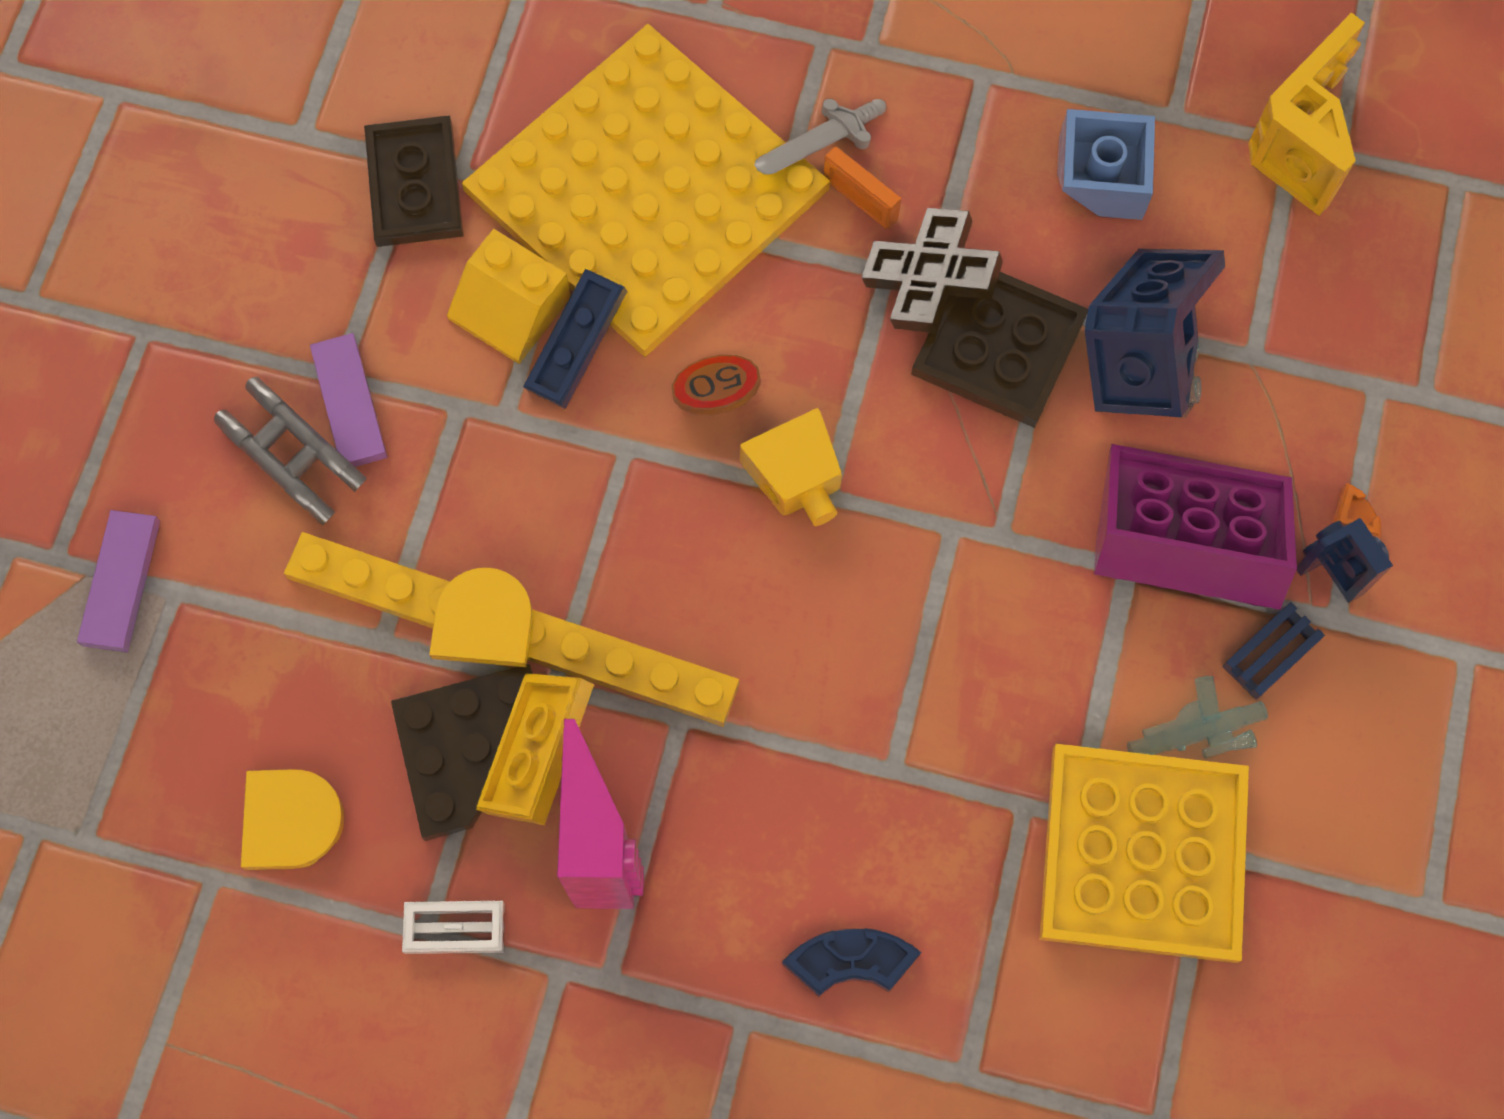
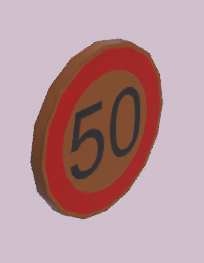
[672,355,761,415]

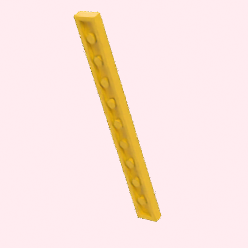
[284,532,739,727]

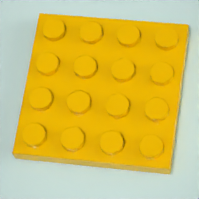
[1039,744,1249,963]

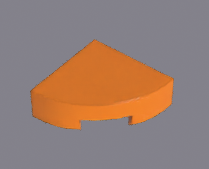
[1332,483,1382,539]

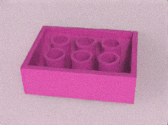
[557,719,644,909]

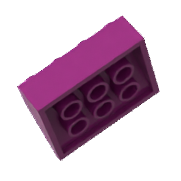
[1094,444,1297,610]

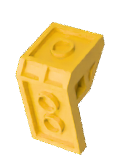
[1248,13,1365,216]

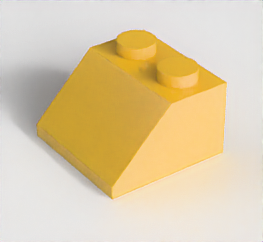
[447,228,571,364]

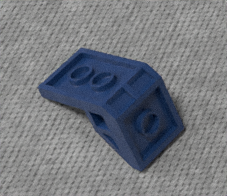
[1084,249,1225,417]

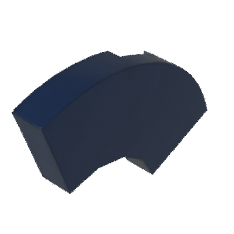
[782,928,922,997]

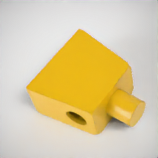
[740,408,842,526]

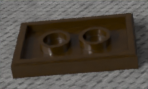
[364,115,464,247]

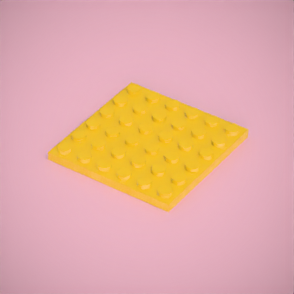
[462,24,830,357]

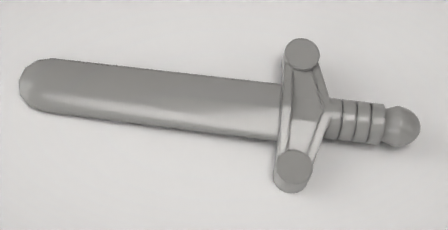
[754,99,887,174]

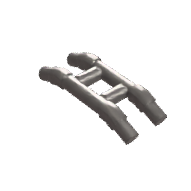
[214,377,367,525]

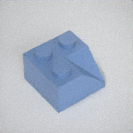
[1057,109,1155,220]

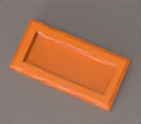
[824,146,901,229]

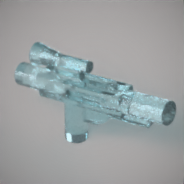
[1127,676,1268,758]

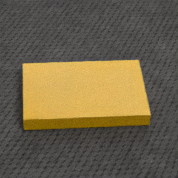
[476,673,594,826]

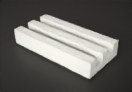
[402,901,505,954]

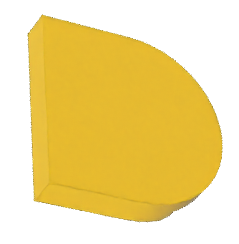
[429,568,533,667]
[241,770,344,870]

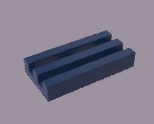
[1222,602,1325,700]

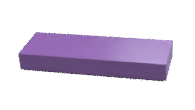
[310,333,388,467]
[77,510,160,653]

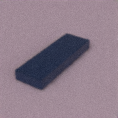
[523,269,627,409]

